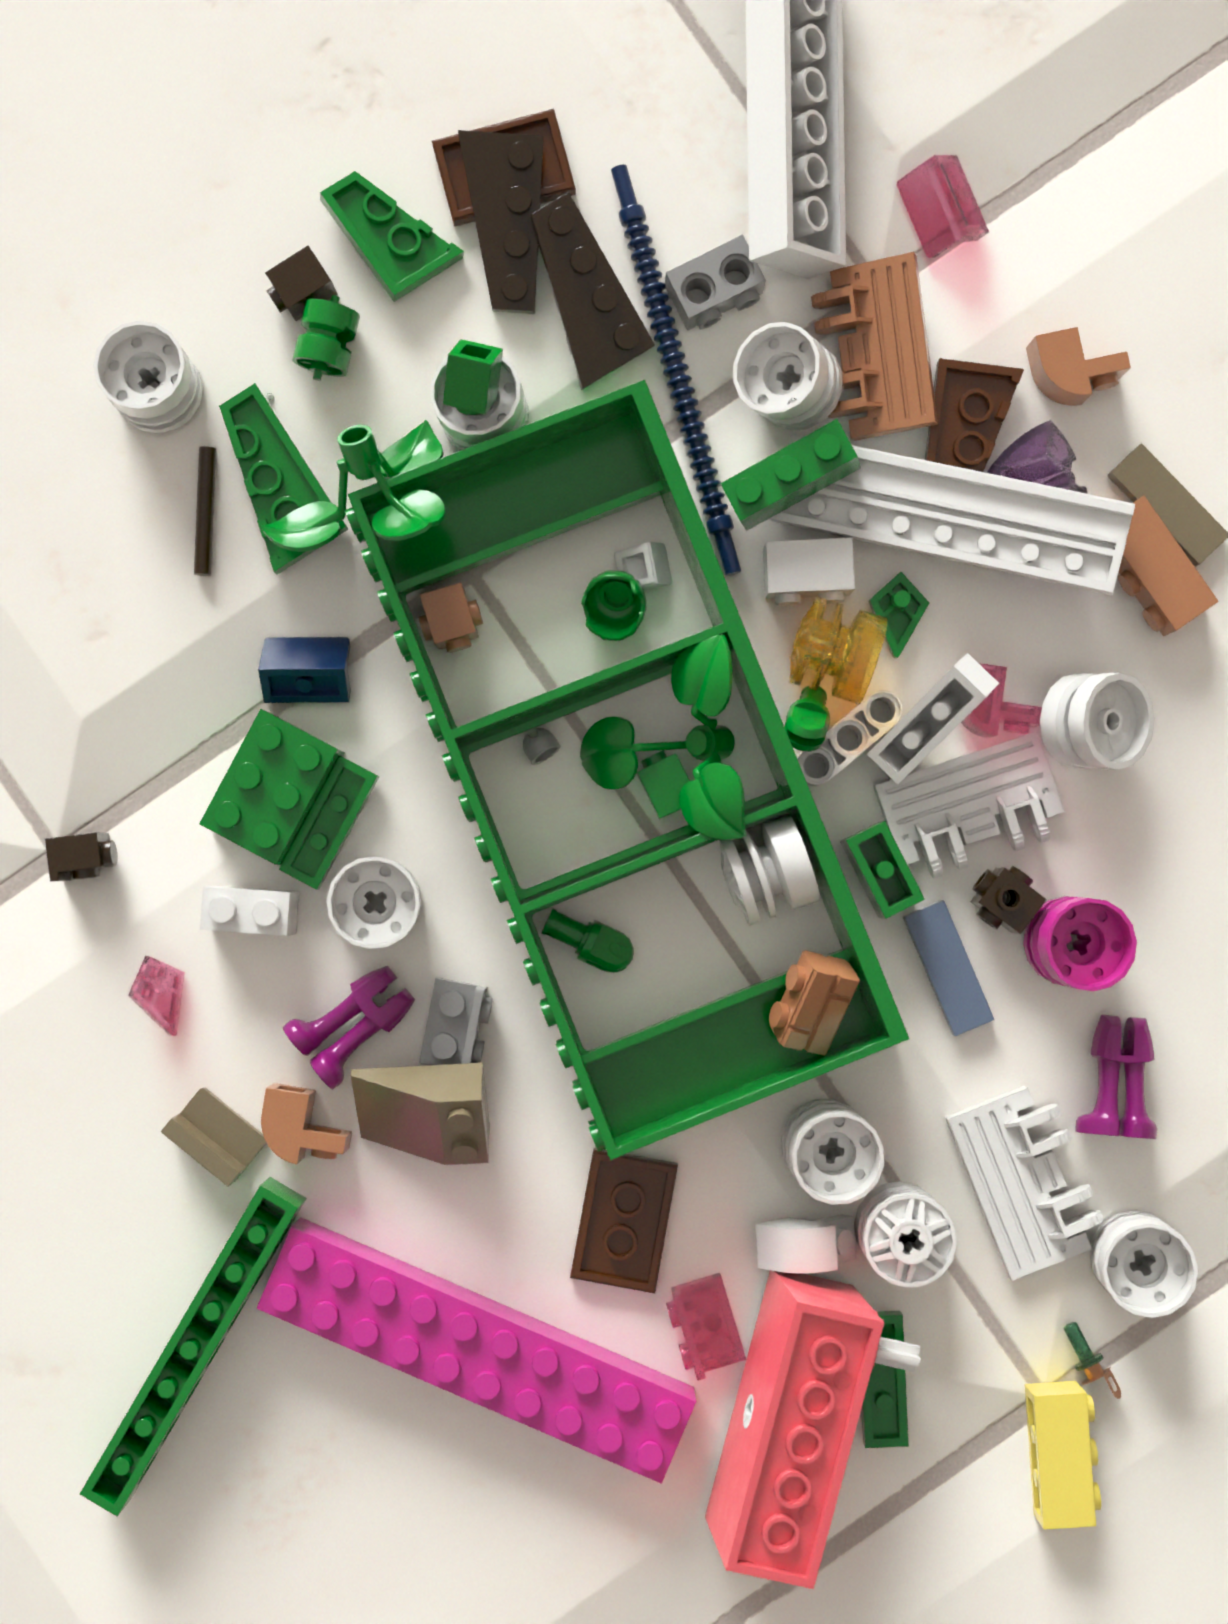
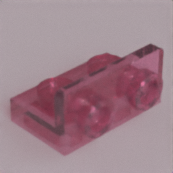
[666,1272,746,1381]

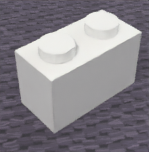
[763,538,855,606]
[200,886,299,936]

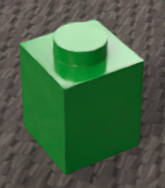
[443,339,503,415]
[637,750,690,820]

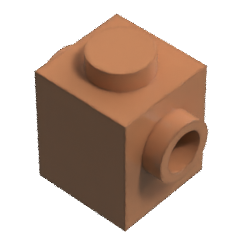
[418,582,483,653]

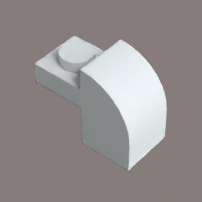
[755,1214,856,1273]

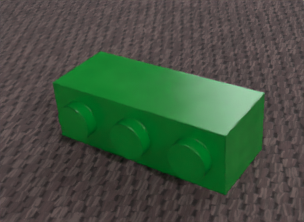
[720,419,861,531]

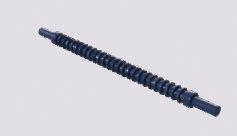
[611,164,741,576]

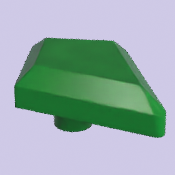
[868,572,929,659]

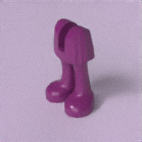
[283,966,415,1090]
[1075,1014,1158,1139]

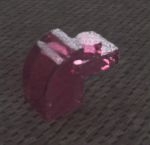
[961,663,1042,739]

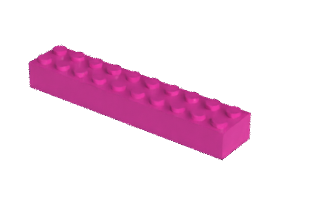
[256,1217,696,1484]

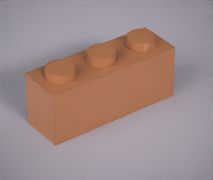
[1118,495,1219,636]

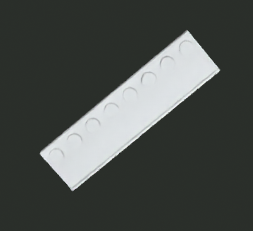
[770,433,1135,595]

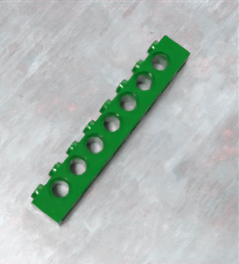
[80,1177,307,1517]

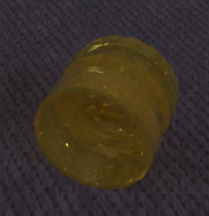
[788,596,888,705]

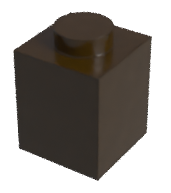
[265,245,338,321]

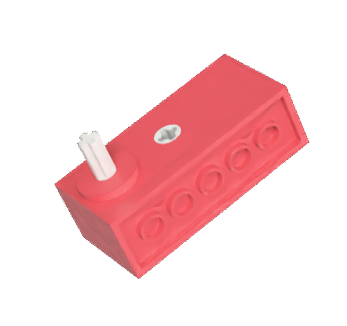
[705,1270,921,1589]

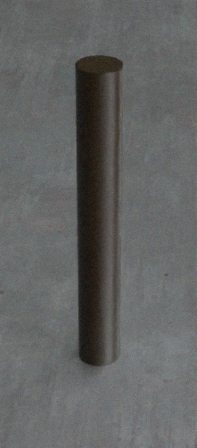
[194,446,216,576]

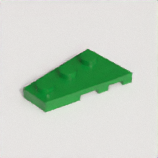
[320,171,464,302]

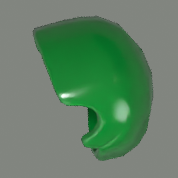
[581,570,647,641]

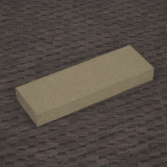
[1107,443,1228,567]

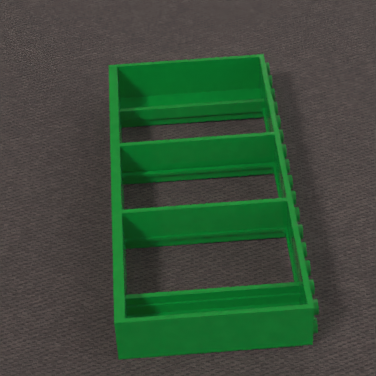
[345,379,909,1160]

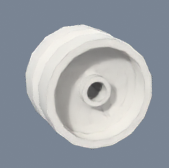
[1040,673,1155,770]

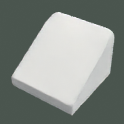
[614,542,672,590]

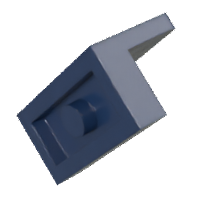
[258,637,351,703]

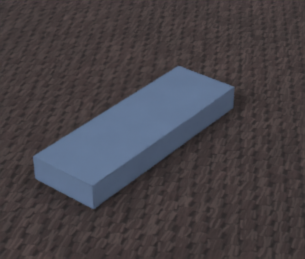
[903,900,995,1036]

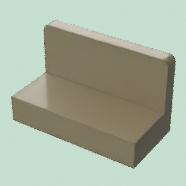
[161,1087,266,1187]

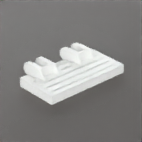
[873,731,1065,879]
[945,1086,1104,1281]

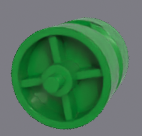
[292,295,360,381]

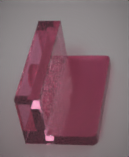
[897,155,990,258]

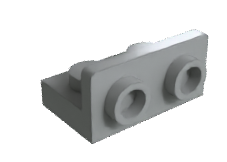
[419,977,493,1065]

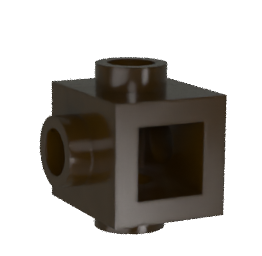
[970,866,1047,934]

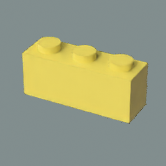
[1024,1381,1101,1530]

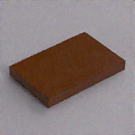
[431,108,576,227]
[570,1148,678,1294]

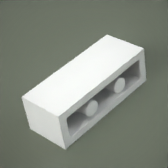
[867,653,999,785]

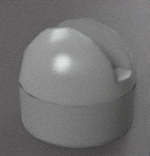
[523,728,561,765]

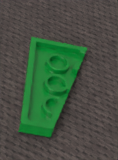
[219,383,349,575]

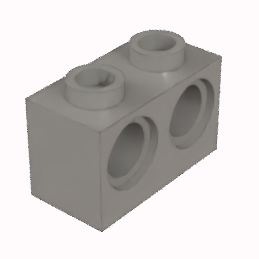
[665,234,766,331]

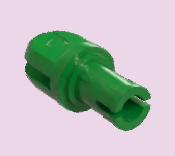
[785,685,830,752]
[541,908,634,973]

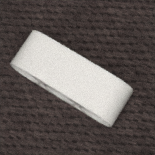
[797,690,903,787]

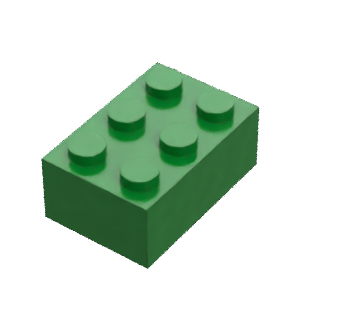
[199,709,345,865]

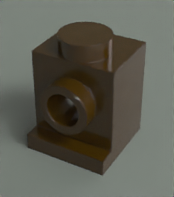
[45,832,118,882]

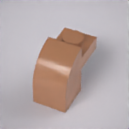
[1026,327,1131,406]
[261,1083,352,1164]

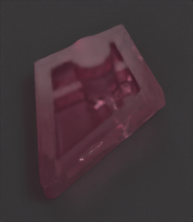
[128,955,185,1036]

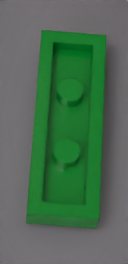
[279,756,380,890]
[861,1311,909,1448]

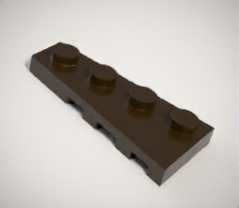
[530,192,655,390]

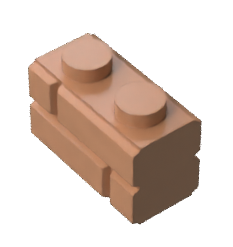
[769,950,860,1056]

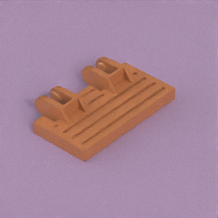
[811,252,938,441]

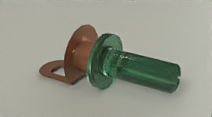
[1063,1322,1121,1399]

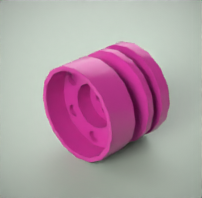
[1023,896,1137,991]

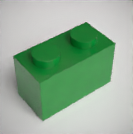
[840,821,925,919]

